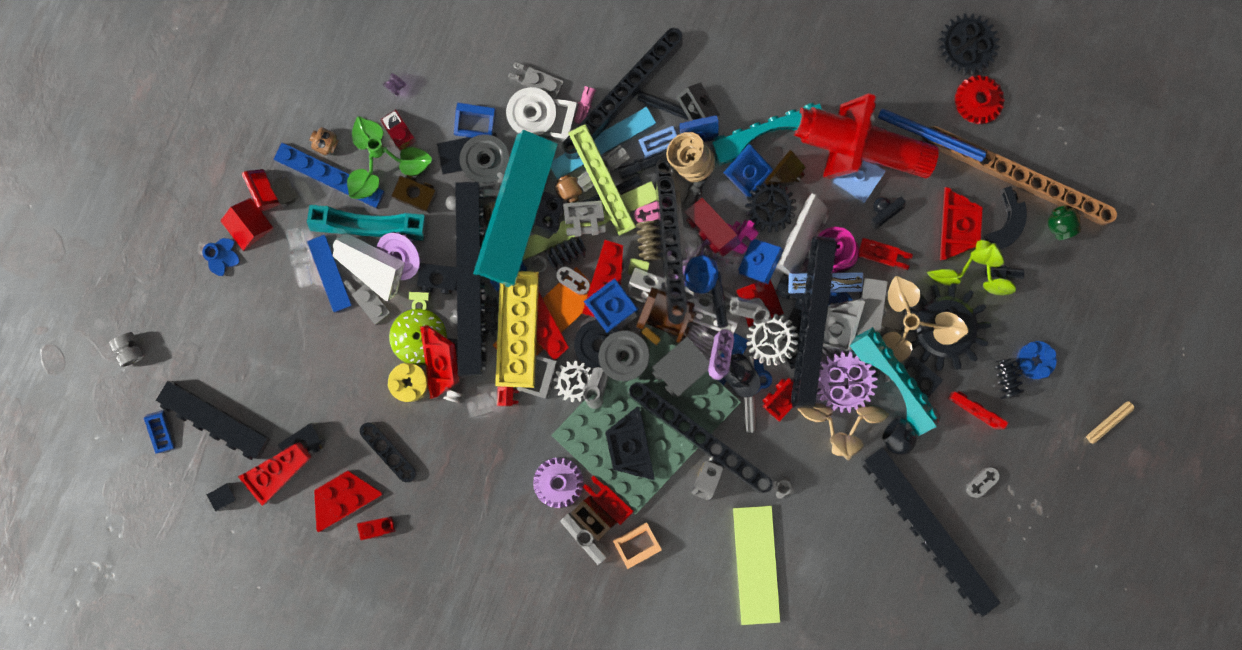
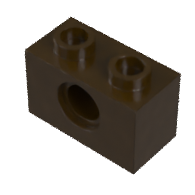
[391,175,437,214]

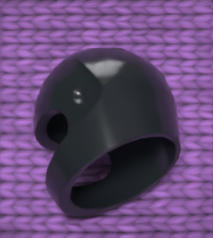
[882,416,917,455]

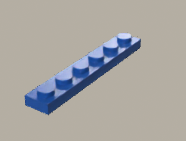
[273,143,385,209]

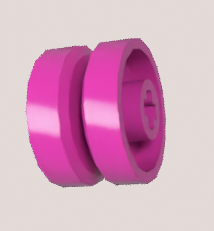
[818,226,860,272]

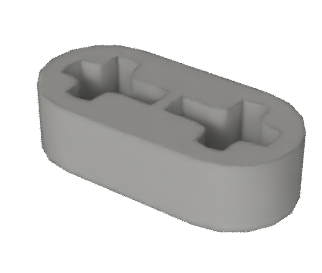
[557,267,590,295]
[966,467,1000,498]

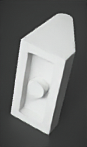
[539,99,577,142]

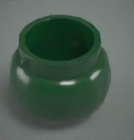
[1048,205,1082,240]

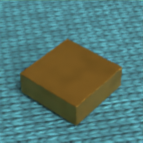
[642,327,661,345]

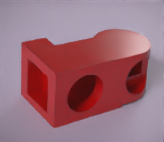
[357,516,395,541]

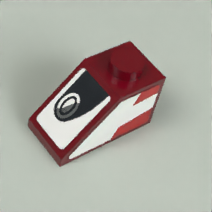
[380,110,417,152]

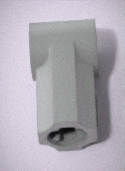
[730,297,770,323]
[583,367,609,409]

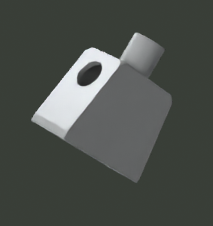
[691,453,723,500]

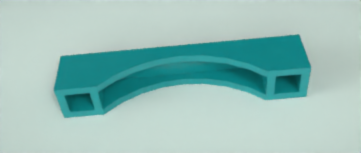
[711,103,822,166]
[307,205,426,241]
[850,327,941,436]

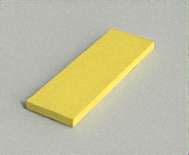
[495,271,539,388]

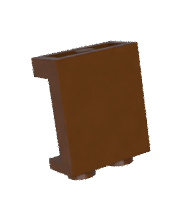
[636,287,696,343]

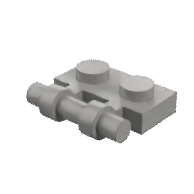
[563,201,606,237]

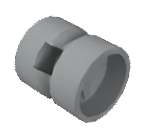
[109,332,144,367]

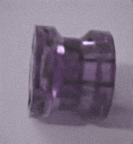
[382,73,407,96]

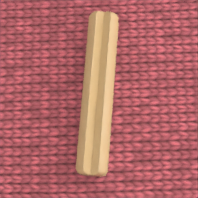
[1086,401,1135,444]

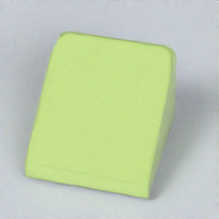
[628,258,649,275]

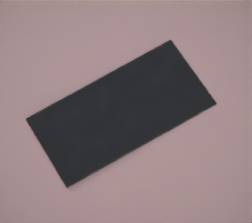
[437,132,497,175]

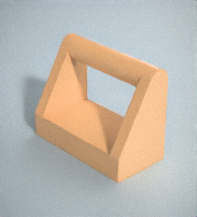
[613,522,661,569]

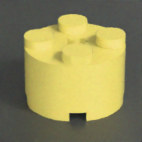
[388,363,429,402]

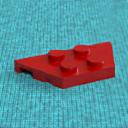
[940,187,983,261]
[420,325,459,399]
[314,470,383,533]

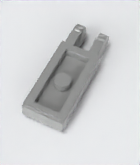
[508,62,564,99]
[344,274,391,325]

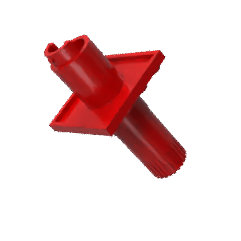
[794,93,939,179]

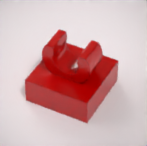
[497,387,519,406]

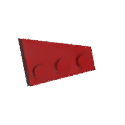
[947,391,1008,430]

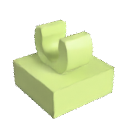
[409,292,431,310]

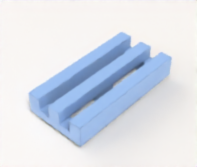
[638,126,677,157]

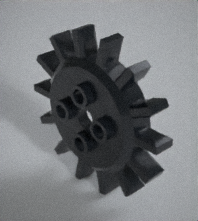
[901,283,991,371]

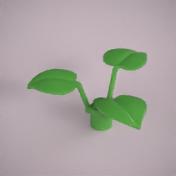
[347,116,432,199]

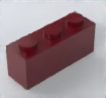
[685,198,741,257]

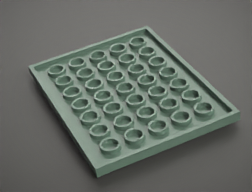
[551,327,741,515]

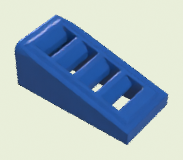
[144,410,175,454]

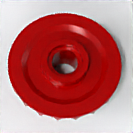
[955,75,1005,124]

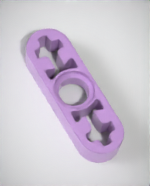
[708,329,734,380]

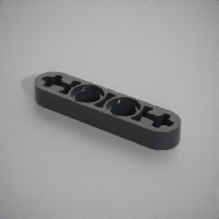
[359,422,416,483]

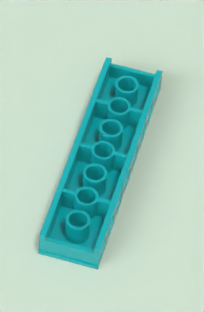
[473,129,558,287]

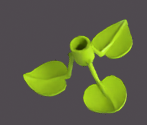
[927,240,1016,295]

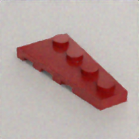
[582,240,623,325]
[238,442,312,506]

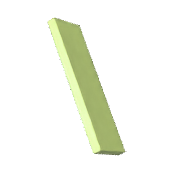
[733,506,780,625]

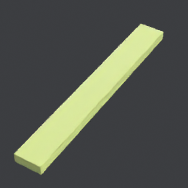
[522,182,657,261]

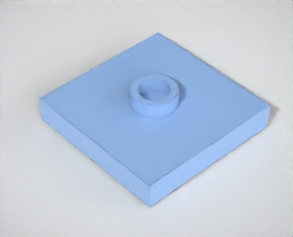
[833,161,886,203]

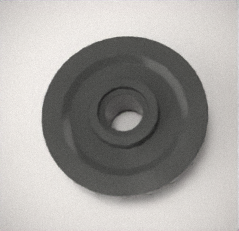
[460,134,510,184]
[599,331,649,381]

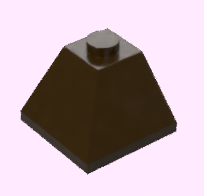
[764,150,806,187]

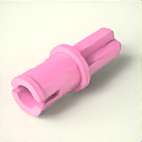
[574,86,596,124]

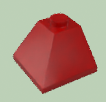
[735,279,784,328]

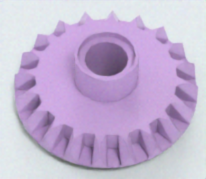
[377,232,421,280]
[533,458,583,508]

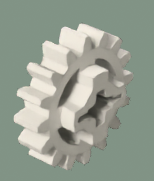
[553,361,592,403]

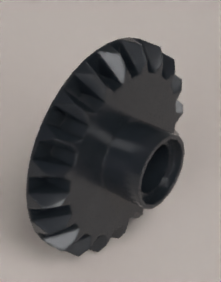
[574,319,623,369]

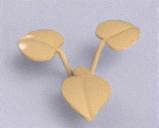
[882,276,968,362]
[797,403,889,460]

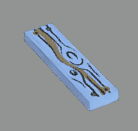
[789,272,863,293]

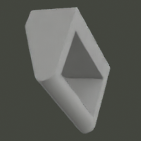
[517,355,559,399]

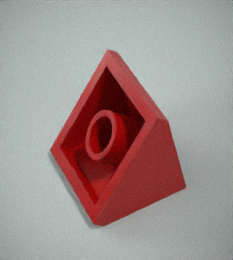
[220,198,274,251]

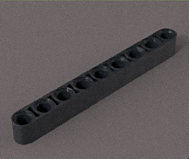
[562,27,683,160]
[654,159,687,325]
[791,236,836,409]
[628,382,773,493]

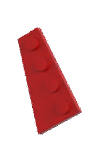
[537,292,569,361]

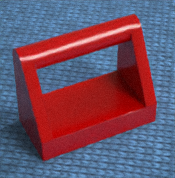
[242,169,280,212]

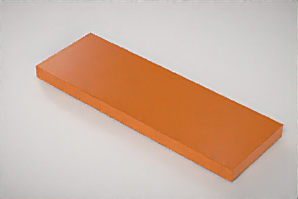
[493,267,591,356]

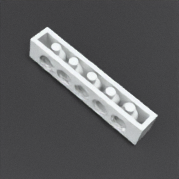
[626,268,740,334]

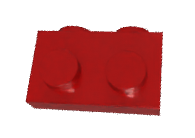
[762,378,793,422]

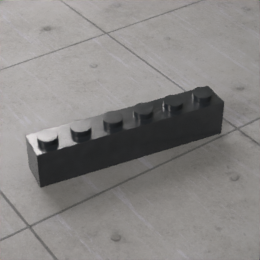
[155,381,271,460]

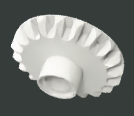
[506,87,556,135]

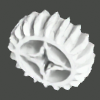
[746,314,799,366]

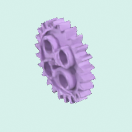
[817,350,878,413]

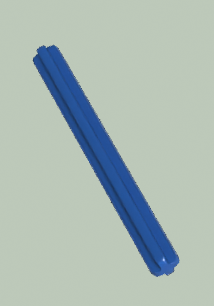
[878,108,986,162]

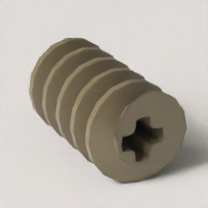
[636,221,662,261]

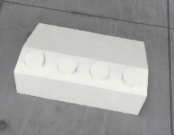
[775,194,829,276]

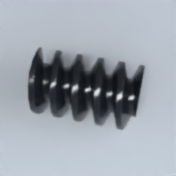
[544,237,586,271]
[994,358,1024,399]

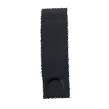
[984,186,1027,250]

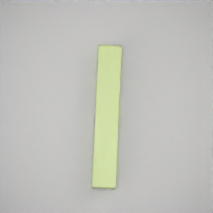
[568,124,636,236]

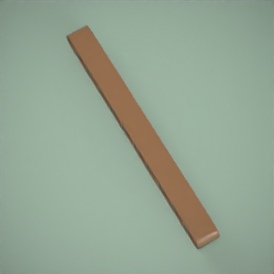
[922,126,1117,225]

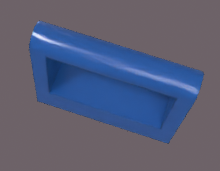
[454,102,496,138]

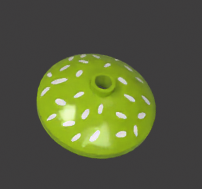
[389,308,447,366]

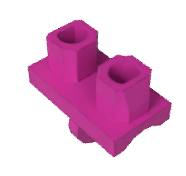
[727,220,759,254]

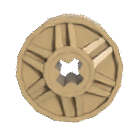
[666,132,716,182]

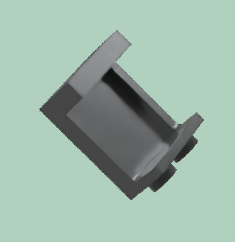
[652,336,710,396]

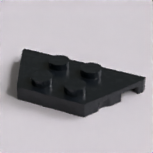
[605,406,655,480]

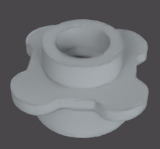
[773,477,794,499]

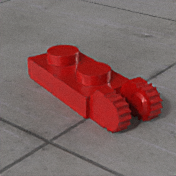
[859,238,913,270]
[583,475,634,526]

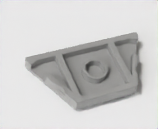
[822,298,865,359]

